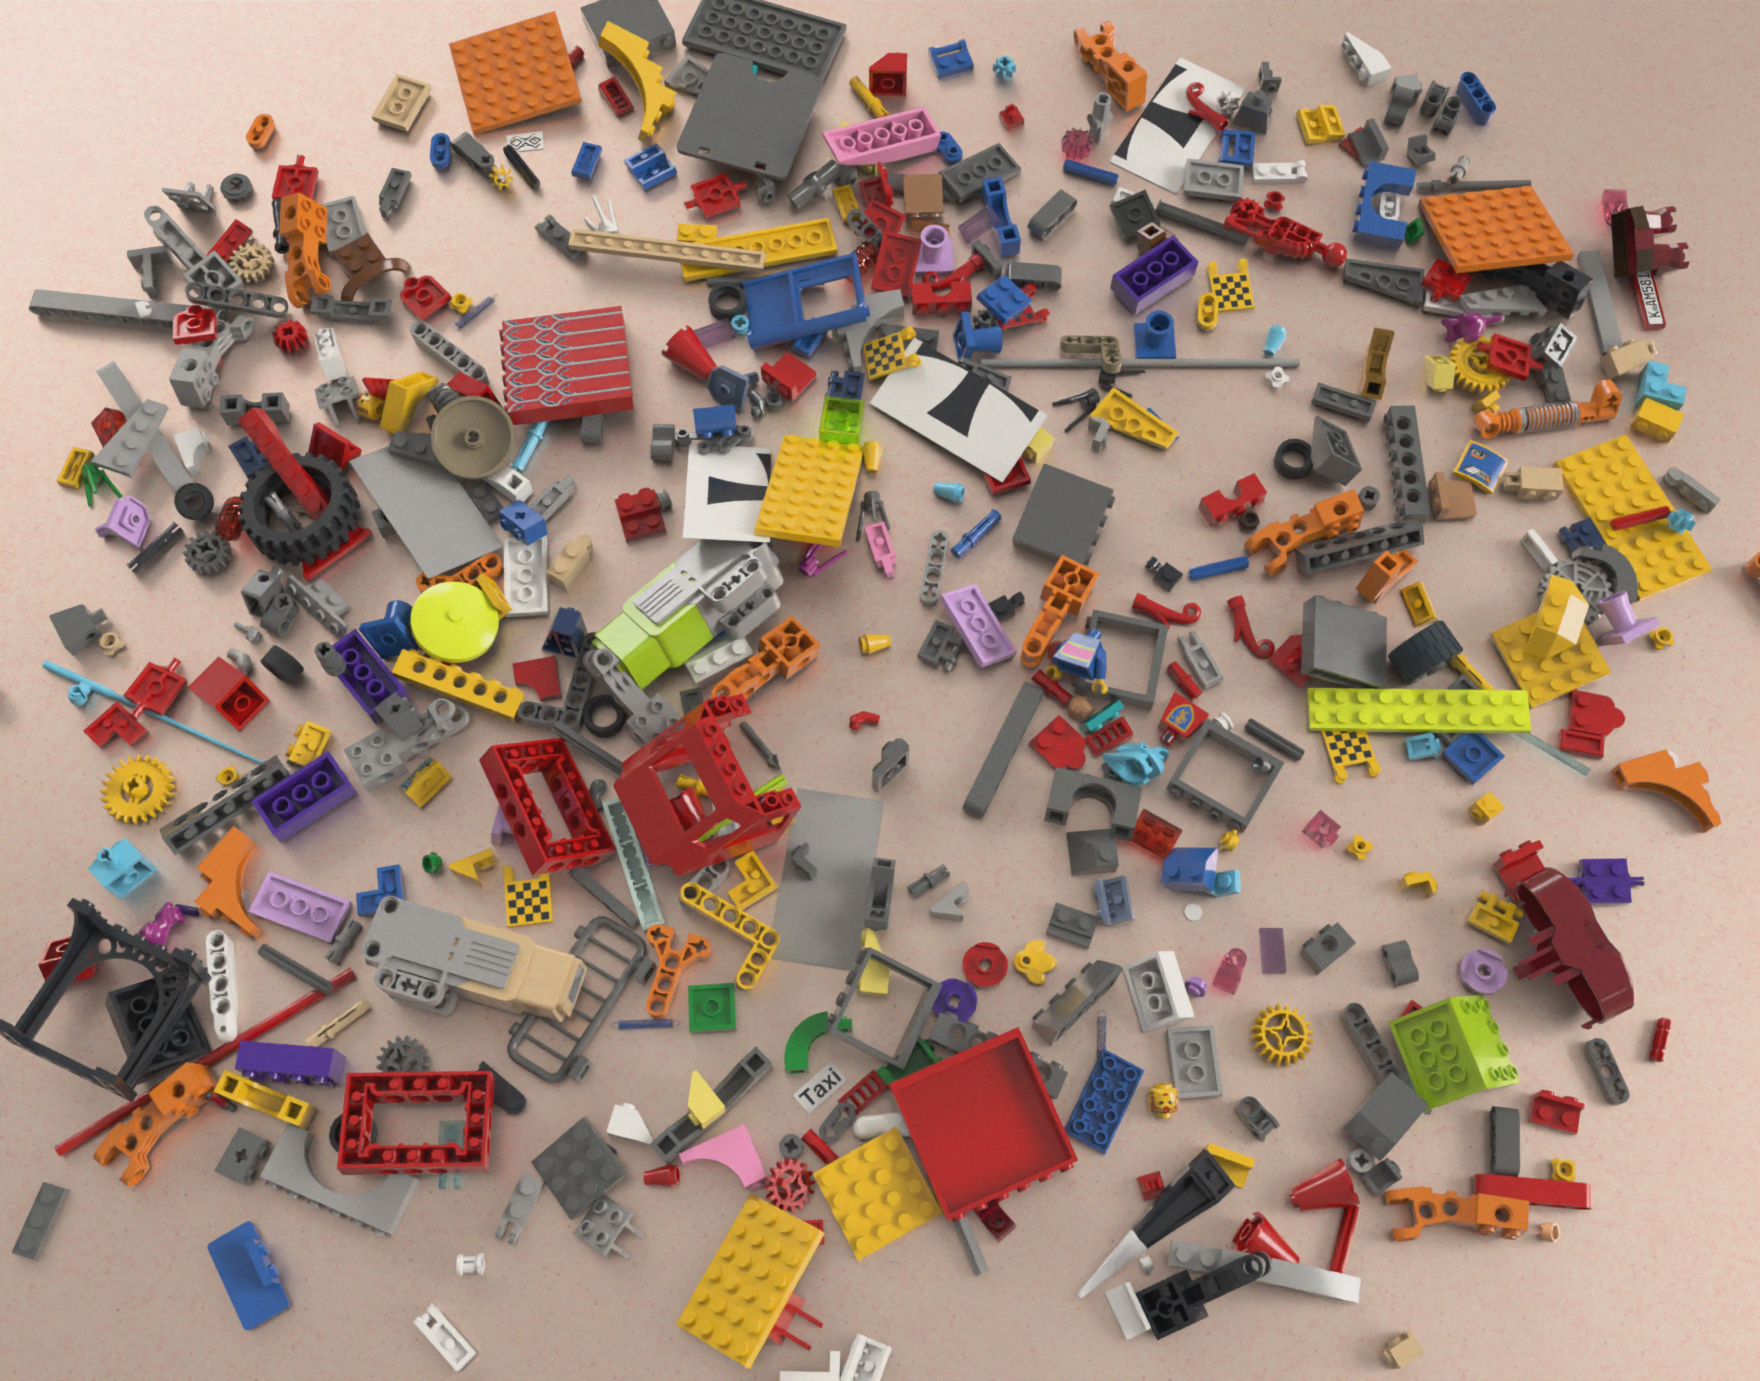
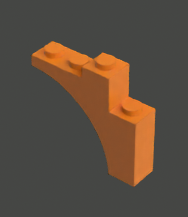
[1355,550,1418,604]
[1611,749,1722,833]
[194,826,263,939]

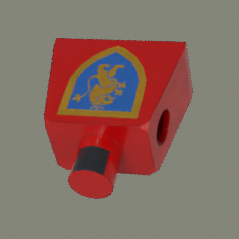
[1158,692,1209,747]

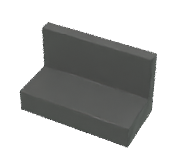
[1348,118,1389,166]

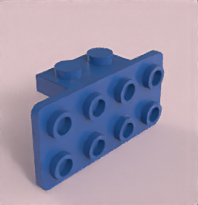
[207,1221,290,1330]

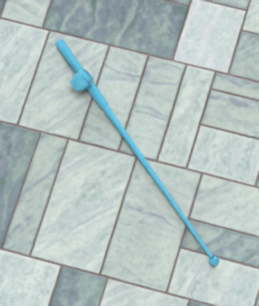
[43,660,266,764]

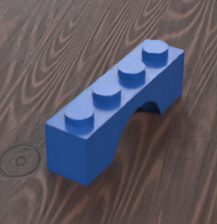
[981,177,1021,257]

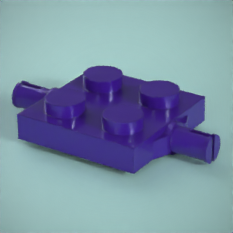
[1568,858,1645,904]

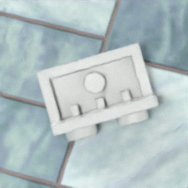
[840,1334,892,1381]

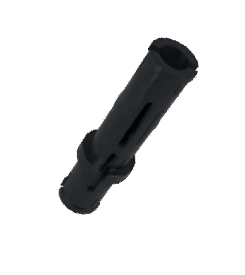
[126,522,184,574]

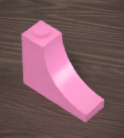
[679,1124,766,1191]

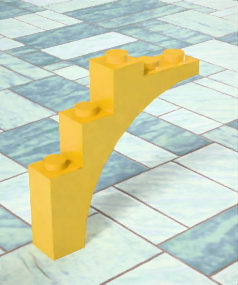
[598,21,677,142]

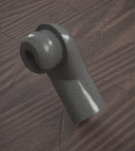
[748,389,765,417]

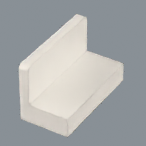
[1104,1282,1151,1340]

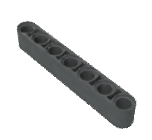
[962,682,1045,818]

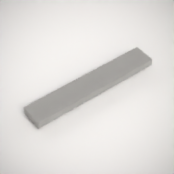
[1578,251,1623,355]

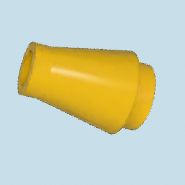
[862,441,882,473]
[858,634,891,655]

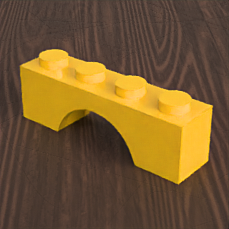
[213,1070,317,1130]

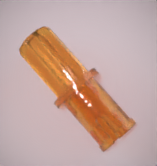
[911,219,950,233]

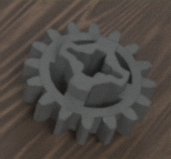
[183,530,232,575]
[376,1036,429,1072]

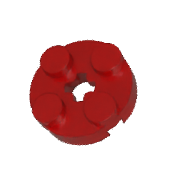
[962,942,1008,989]

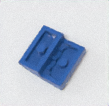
[624,143,677,191]

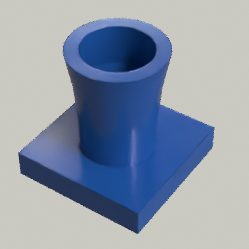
[1133,310,1176,359]
[953,312,1003,362]
[358,600,419,659]

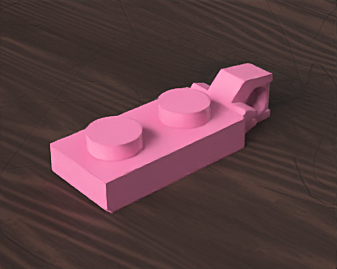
[864,521,896,579]

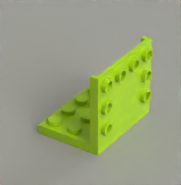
[1388,995,1520,1112]

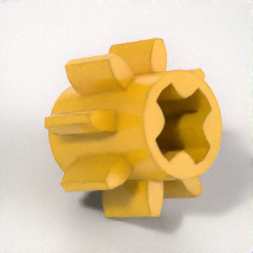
[489,164,513,190]

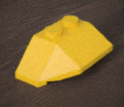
[1524,574,1589,660]

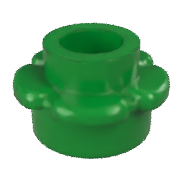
[422,852,442,874]

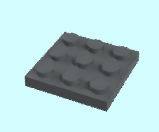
[531,1116,628,1220]

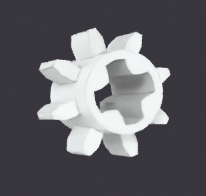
[1215,91,1240,115]

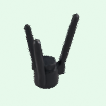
[1098,368,1146,398]
[1052,388,1100,432]

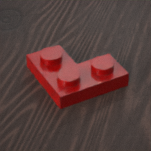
[83,701,148,747]

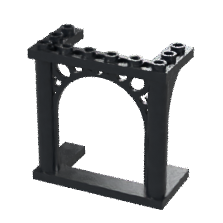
[0,898,212,1102]

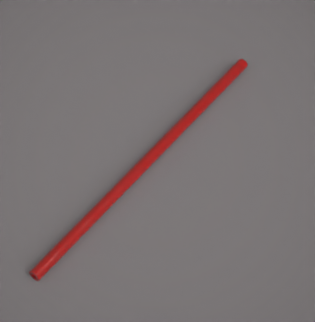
[54,968,356,1156]

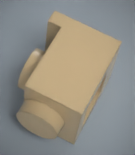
[1381,1330,1424,1369]

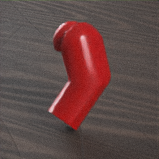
[849,711,880,730]

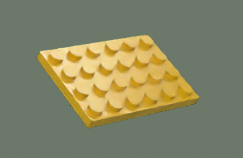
[676,1193,825,1369]

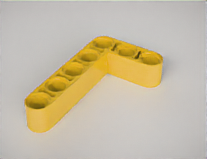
[679,882,780,990]

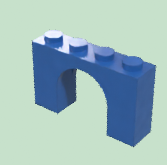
[1351,161,1417,249]

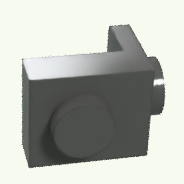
[1407,134,1436,165]
[791,842,817,881]
[1360,1158,1403,1197]

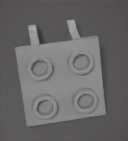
[162,181,216,212]
[315,376,360,428]
[573,1195,645,1259]

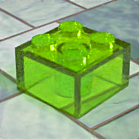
[819,396,865,446]

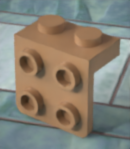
[903,174,944,218]
[1428,472,1477,520]

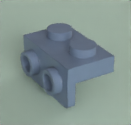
[1093,875,1135,926]

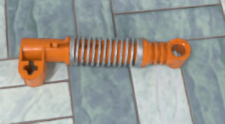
[1473,380,1622,438]

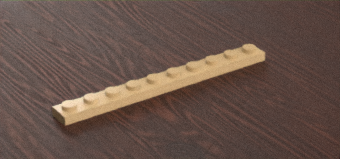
[568,229,766,273]

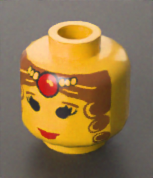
[355,391,385,420]
[1148,1083,1179,1118]

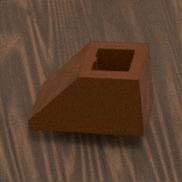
[1137,222,1180,254]

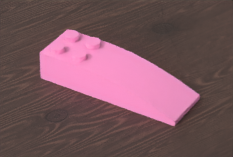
[822,107,941,165]

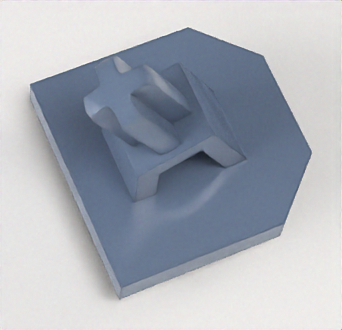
[707,365,759,413]

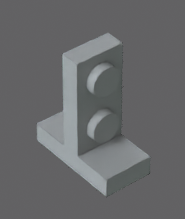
[127,246,173,299]

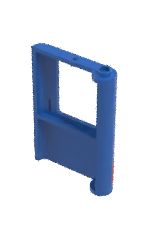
[742,252,871,350]

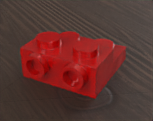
[614,488,666,543]

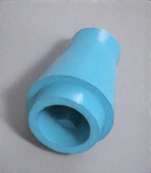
[1263,325,1287,356]
[933,482,965,503]

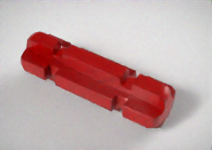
[1649,1017,1672,1063]

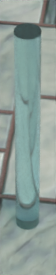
[1515,733,1590,776]

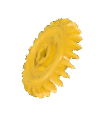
[1449,335,1511,394]
[100,754,175,824]

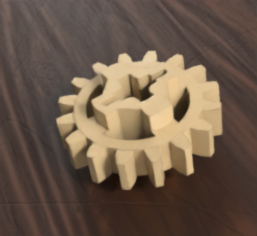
[229,242,274,283]

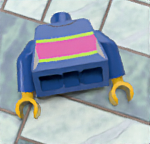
[1046,628,1108,694]

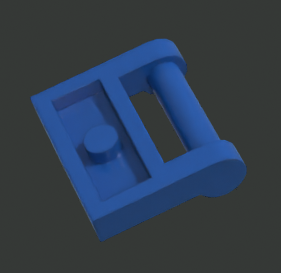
[928,39,974,78]
[1218,129,1255,168]

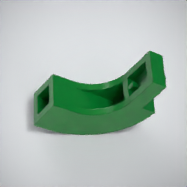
[784,1011,852,1074]

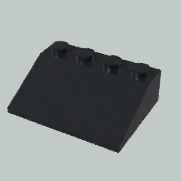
[105,973,211,1085]

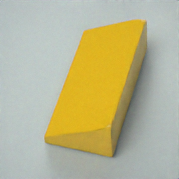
[1401,581,1439,627]

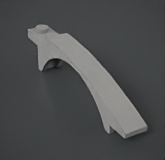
[1168,1240,1361,1303]

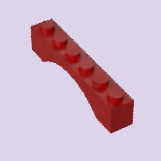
[237,408,331,521]

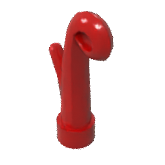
[1186,82,1229,132]
[922,253,985,290]
[1131,593,1201,629]
[1227,595,1275,658]

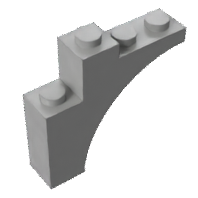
[831,289,904,373]

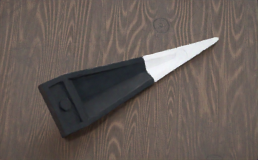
[1077,1149,1236,1298]

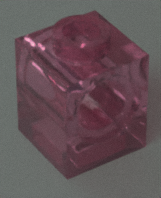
[1302,809,1341,849]

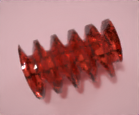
[845,240,879,283]
[215,496,243,541]

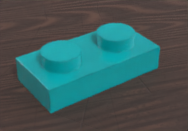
[1079,700,1124,733]

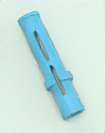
[511,421,550,473]

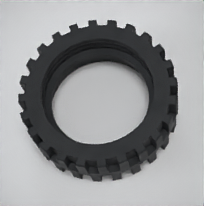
[237,452,360,566]

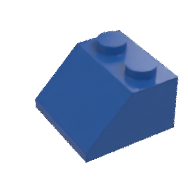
[1161,847,1218,892]

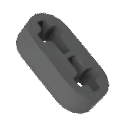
[819,1102,856,1143]

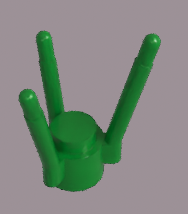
[81,463,122,506]

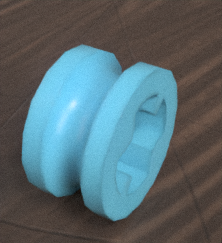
[731,315,749,335]

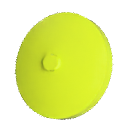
[410,582,499,663]

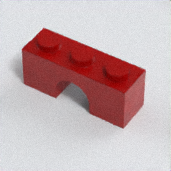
[911,281,972,315]
[1198,473,1267,527]

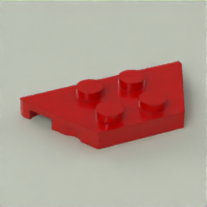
[301,525,373,582]

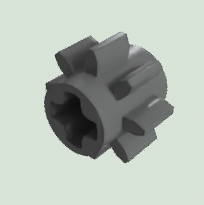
[972,309,997,329]

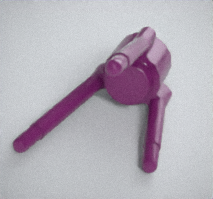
[797,543,847,577]

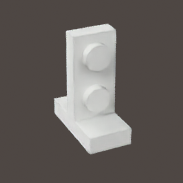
[780,1351,840,1381]

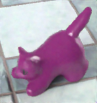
[1441,312,1503,343]
[138,902,185,969]

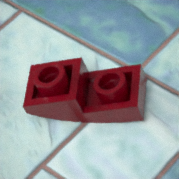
[971,1199,1016,1243]

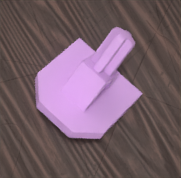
[95,496,151,548]

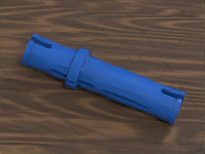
[950,509,1002,559]

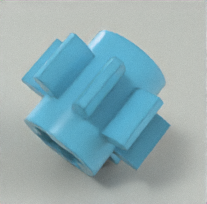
[993,56,1016,80]
[1667,508,1696,534]

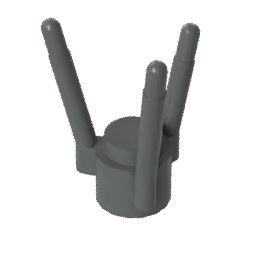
[856,491,890,541]

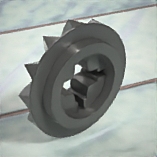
[220,173,252,201]

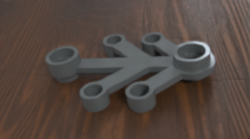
[675,424,754,455]

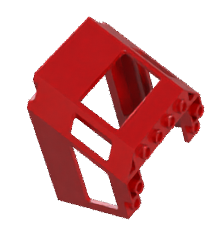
[613,693,802,876]

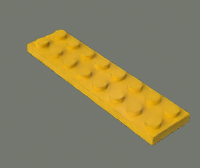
[680,218,838,282]

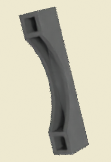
[650,1046,773,1164]

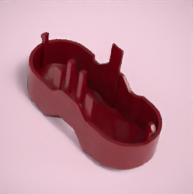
[1503,867,1635,1030]

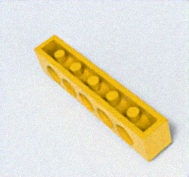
[392,649,526,723]

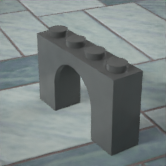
[1044,767,1142,841]

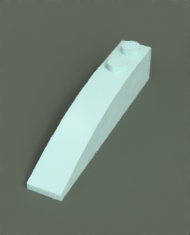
[602,798,665,931]

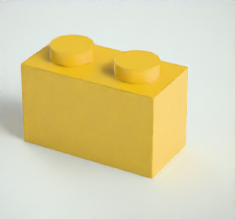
[1630,397,1685,443]

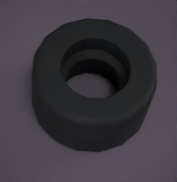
[261,645,304,685]

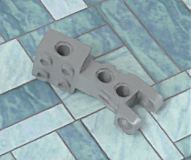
[144,205,244,309]
[169,307,255,408]
[582,648,685,746]
[343,698,470,793]

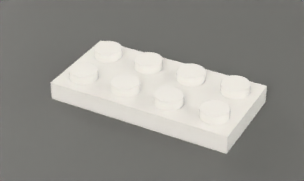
[504,536,548,618]

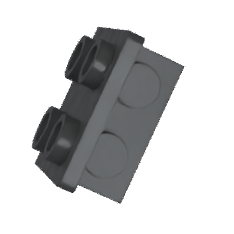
[1529,323,1578,369]

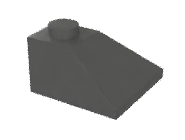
[1066,829,1119,876]

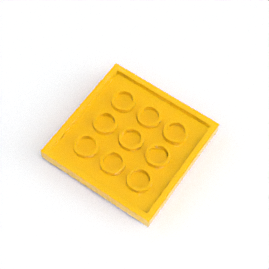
[1490,612,1612,709]
[812,1126,942,1260]

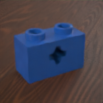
[499,499,547,546]

